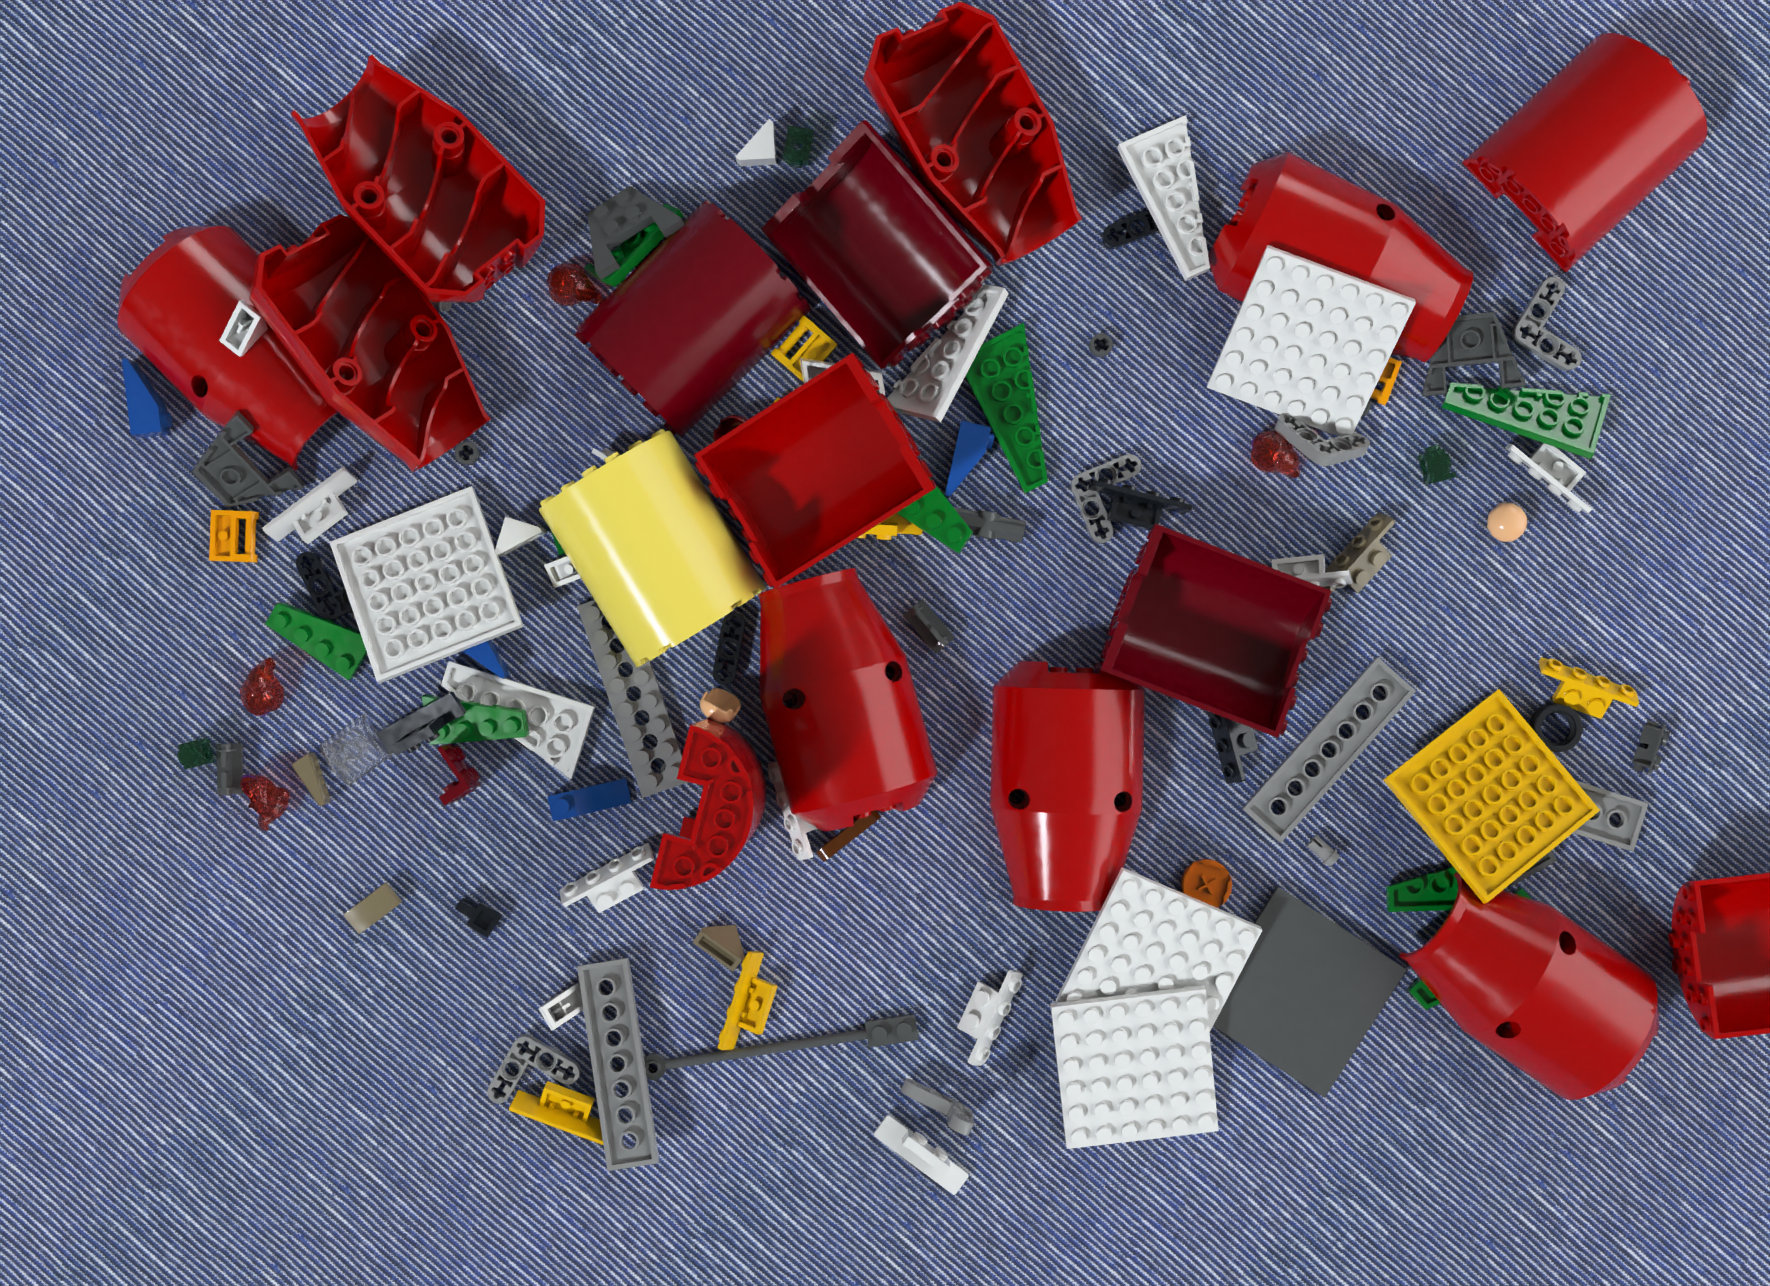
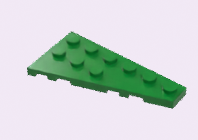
[965,323,1048,494]

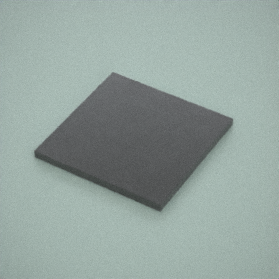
[1213,886,1407,1098]

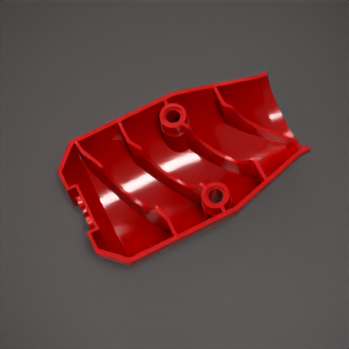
[863,2,1082,266]
[291,55,545,302]
[1208,152,1474,363]
[250,214,491,472]
[117,226,339,470]
[758,568,938,831]
[990,661,1145,912]
[1399,872,1659,1100]

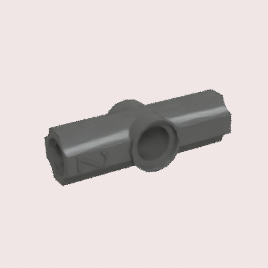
[954,507,1026,543]

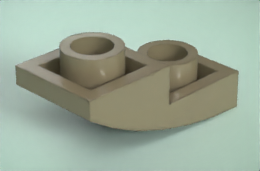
[343,882,402,934]

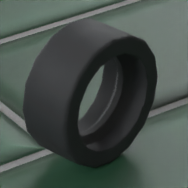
[1529,704,1583,752]

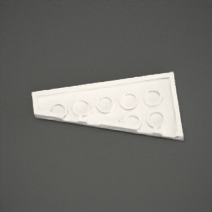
[1117,115,1210,281]
[888,284,1009,423]
[441,661,596,780]

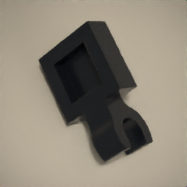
[455,898,503,938]

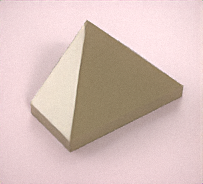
[692,925,745,972]

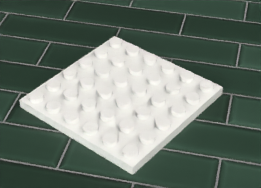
[1207,245,1416,436]
[330,486,524,683]
[1056,867,1262,1032]
[1050,985,1219,1149]

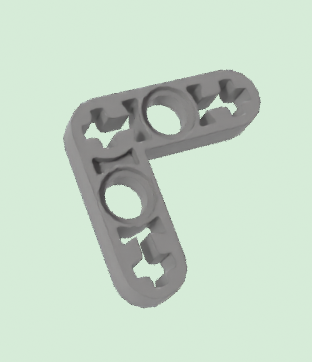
[1511,277,1582,371]
[1275,414,1370,466]
[1070,454,1141,544]
[487,1034,581,1104]
[900,1078,974,1136]

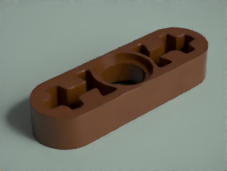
[816,810,881,862]

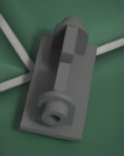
[903,599,955,654]
[1632,720,1670,775]
[216,743,243,795]

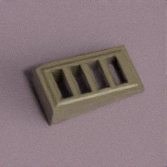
[292,752,331,807]

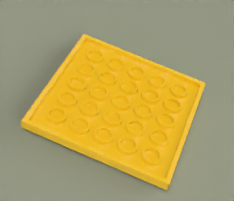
[1383,689,1600,904]

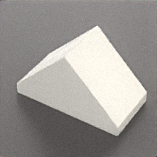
[735,119,777,166]
[219,300,268,357]
[495,517,546,557]
[539,983,583,1031]

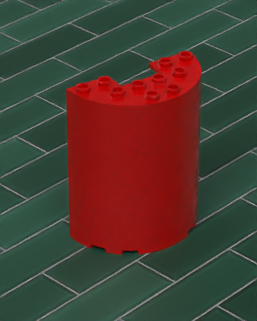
[1462,33,1707,273]
[694,353,936,589]
[649,718,767,890]
[1668,872,1770,1039]

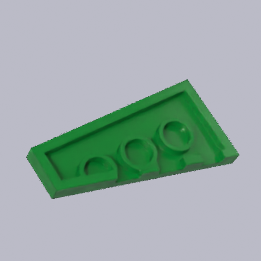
[584,204,684,288]
[265,602,367,680]

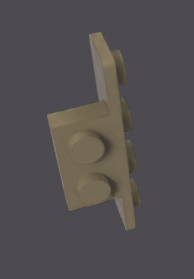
[1323,512,1395,594]

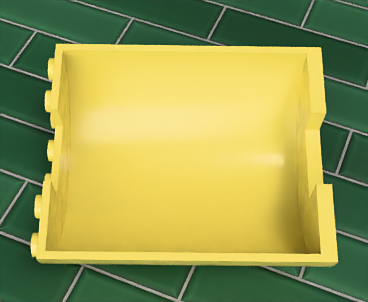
[539,429,767,667]

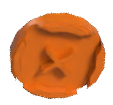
[1181,859,1232,907]

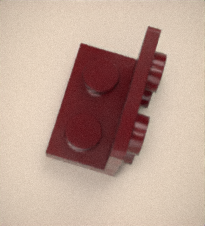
[437,743,481,806]

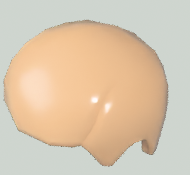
[1487,502,1527,542]
[700,688,741,723]

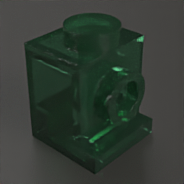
[783,125,814,168]
[1418,445,1457,485]
[177,738,215,770]

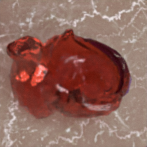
[547,264,603,306]
[1251,431,1300,478]
[240,657,284,716]
[240,774,290,831]

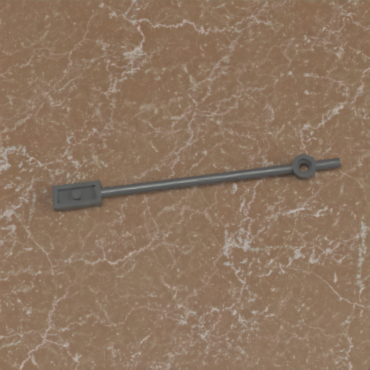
[615,1013,919,1080]

